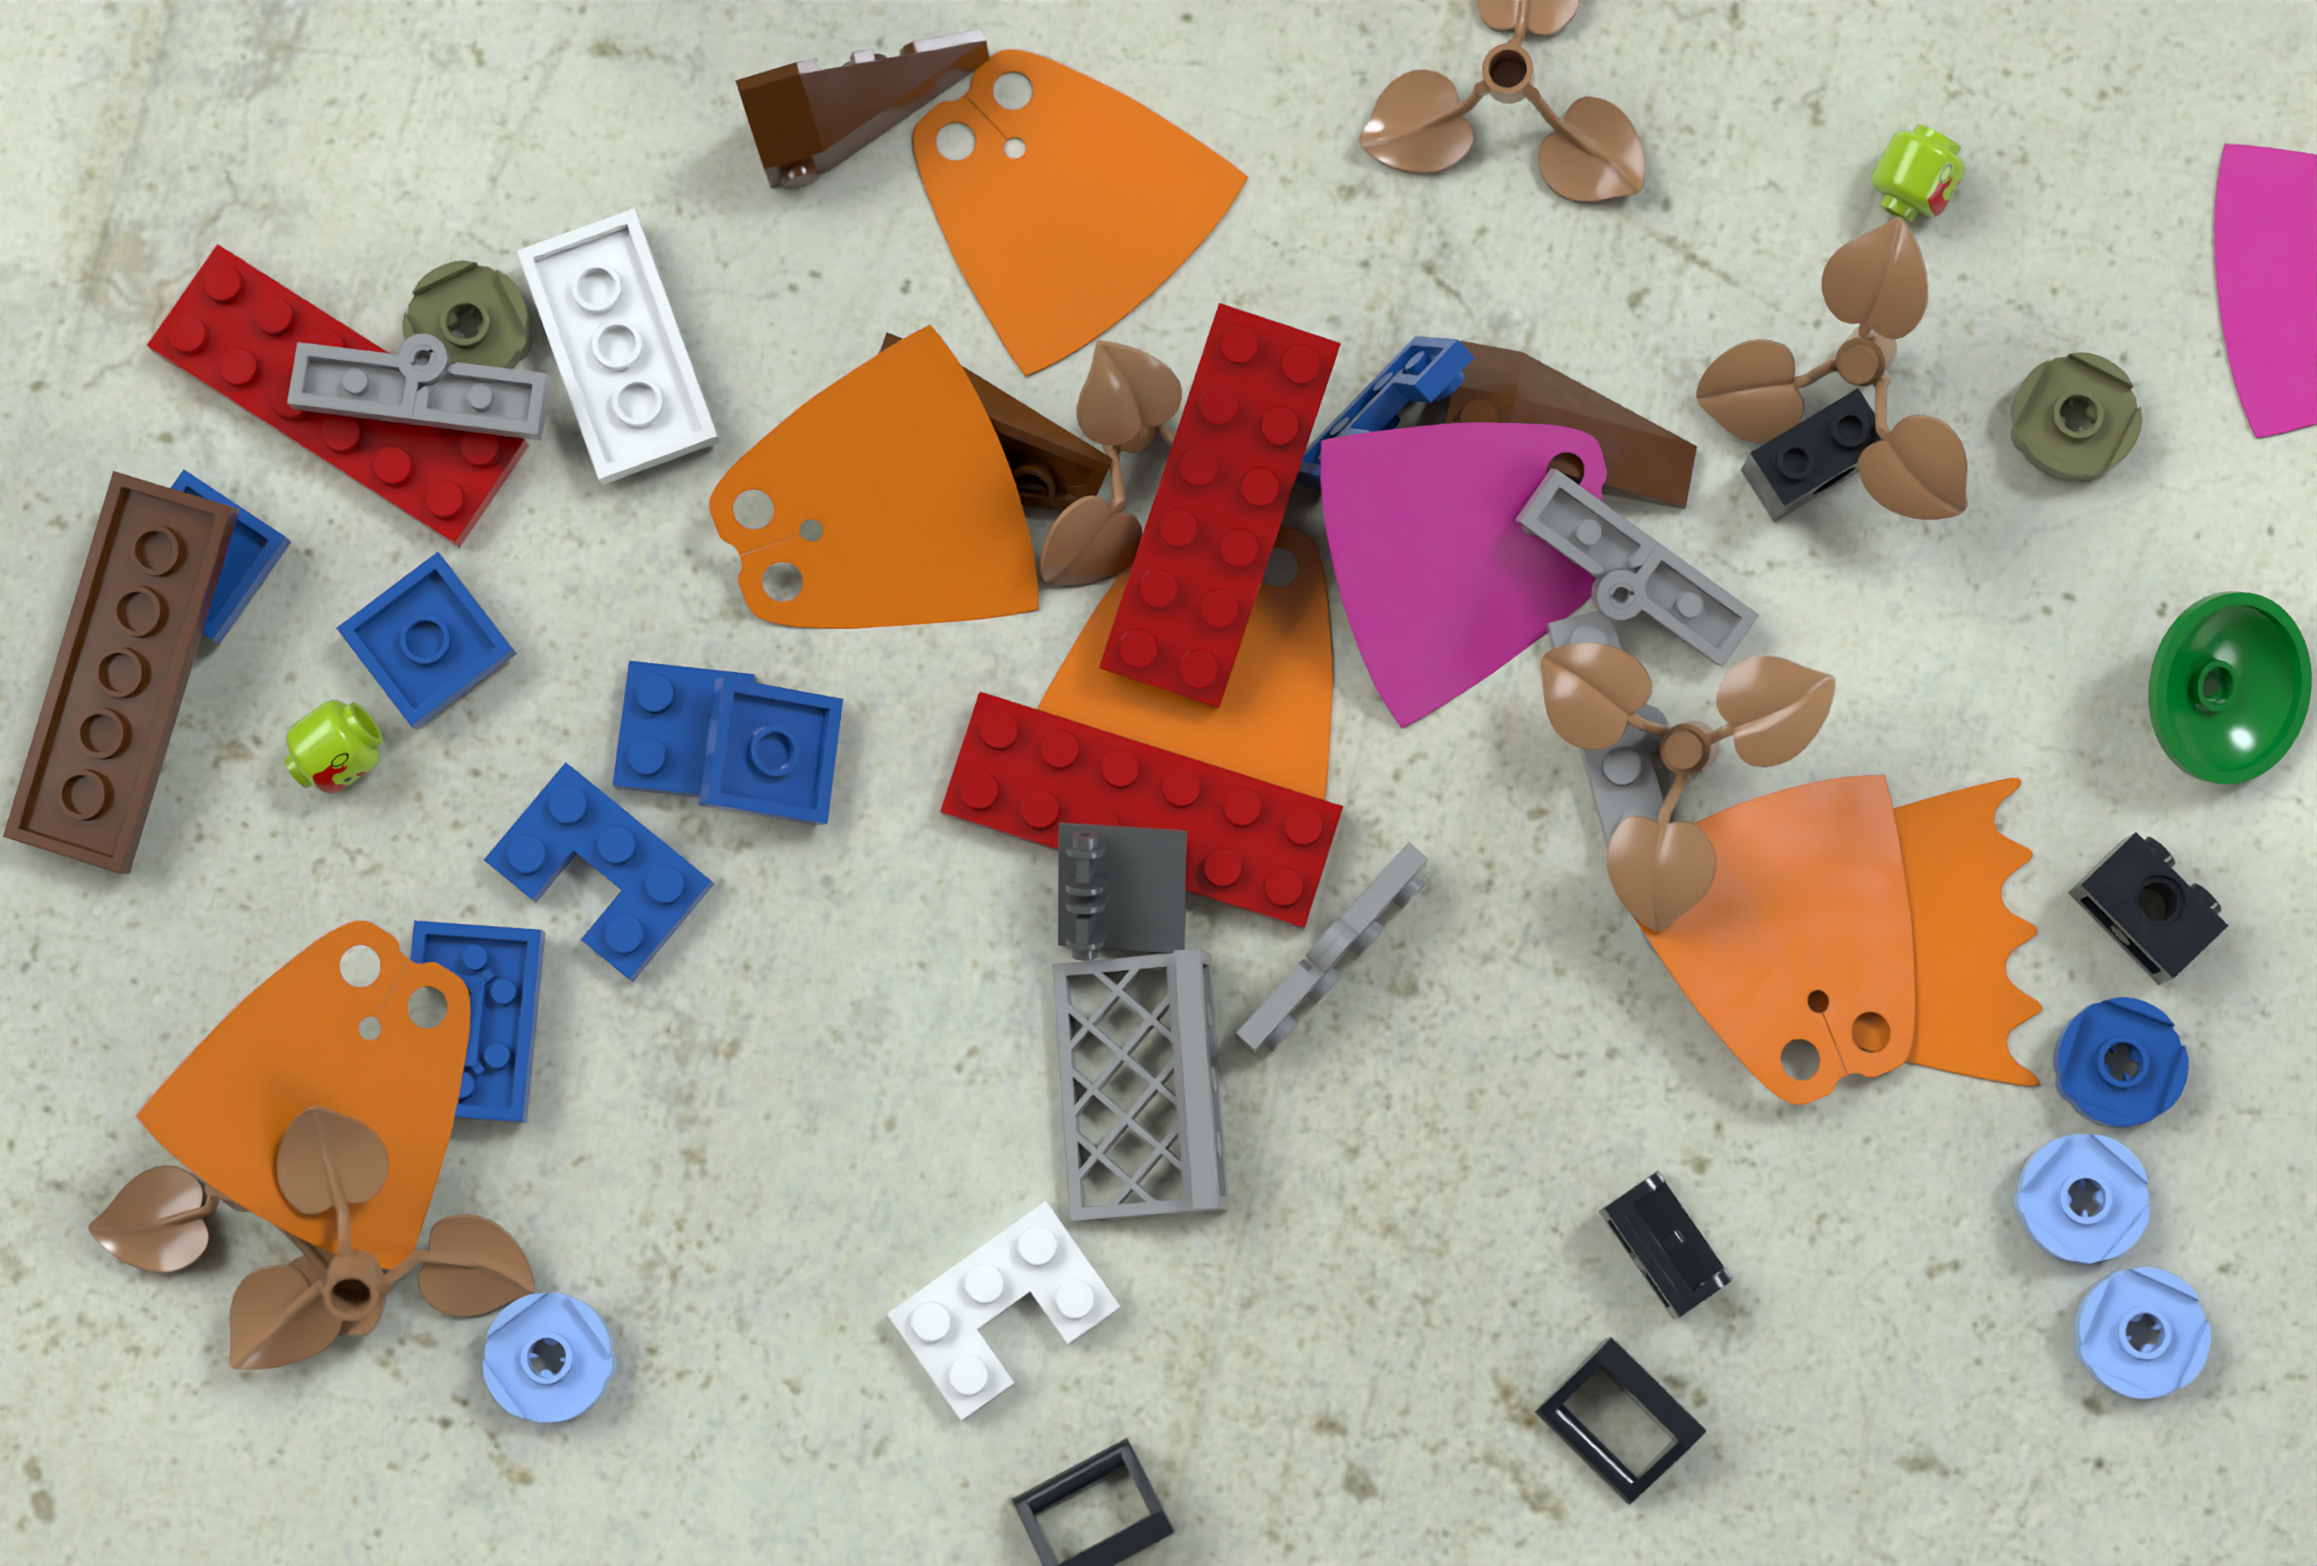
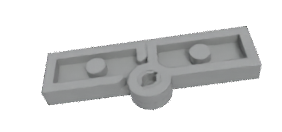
[287,333,551,441]
[1515,468,1759,667]
[1547,611,1668,849]
[1236,842,1428,1056]

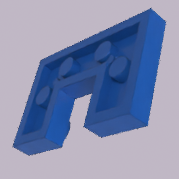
[1296,336,1475,490]
[484,762,714,982]
[410,920,546,1124]

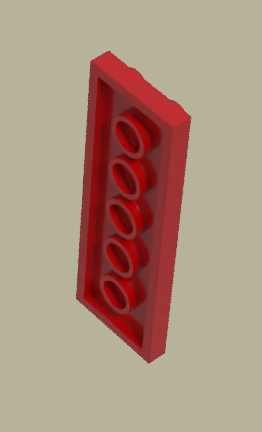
[146,244,529,548]
[1099,303,1341,708]
[940,691,1343,930]

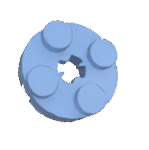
[2014,1133,2151,1265]
[2074,1267,2211,1399]
[483,1293,616,1423]

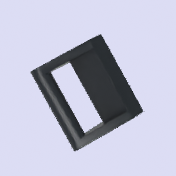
[1535,1337,1707,1505]
[1012,1438,1176,1566]

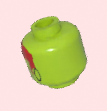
[1871,124,1966,223]
[284,699,383,794]

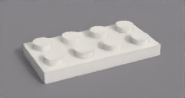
[517,208,720,485]

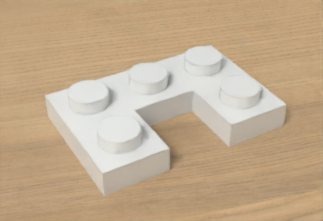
[887,1200,1121,1421]

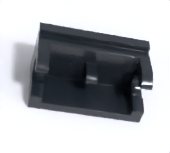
[1599,1170,1733,1319]

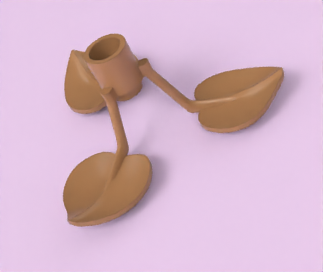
[1359,0,1645,203]
[1696,217,1968,520]
[1040,340,1182,586]
[1541,642,1836,931]
[230,1106,535,1370]
[88,1165,386,1336]

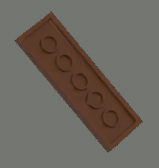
[3,471,240,874]

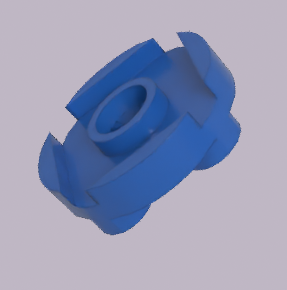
[2053,997,2189,1128]

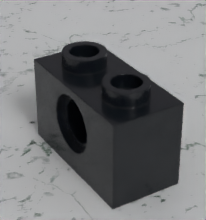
[1741,388,1881,522]
[2068,832,2229,985]

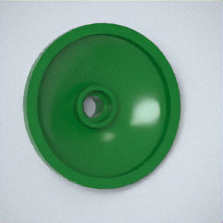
[2148,591,2312,785]

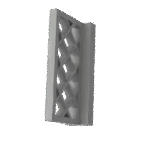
[1052,948,1230,1222]

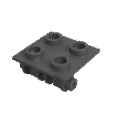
[1058,822,1187,961]

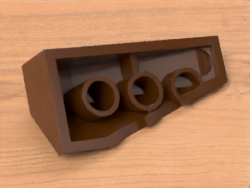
[735,28,990,189]
[878,332,1112,510]
[1445,341,1697,509]

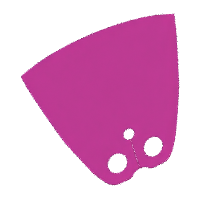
[2214,143,2317,438]
[1321,422,1607,729]

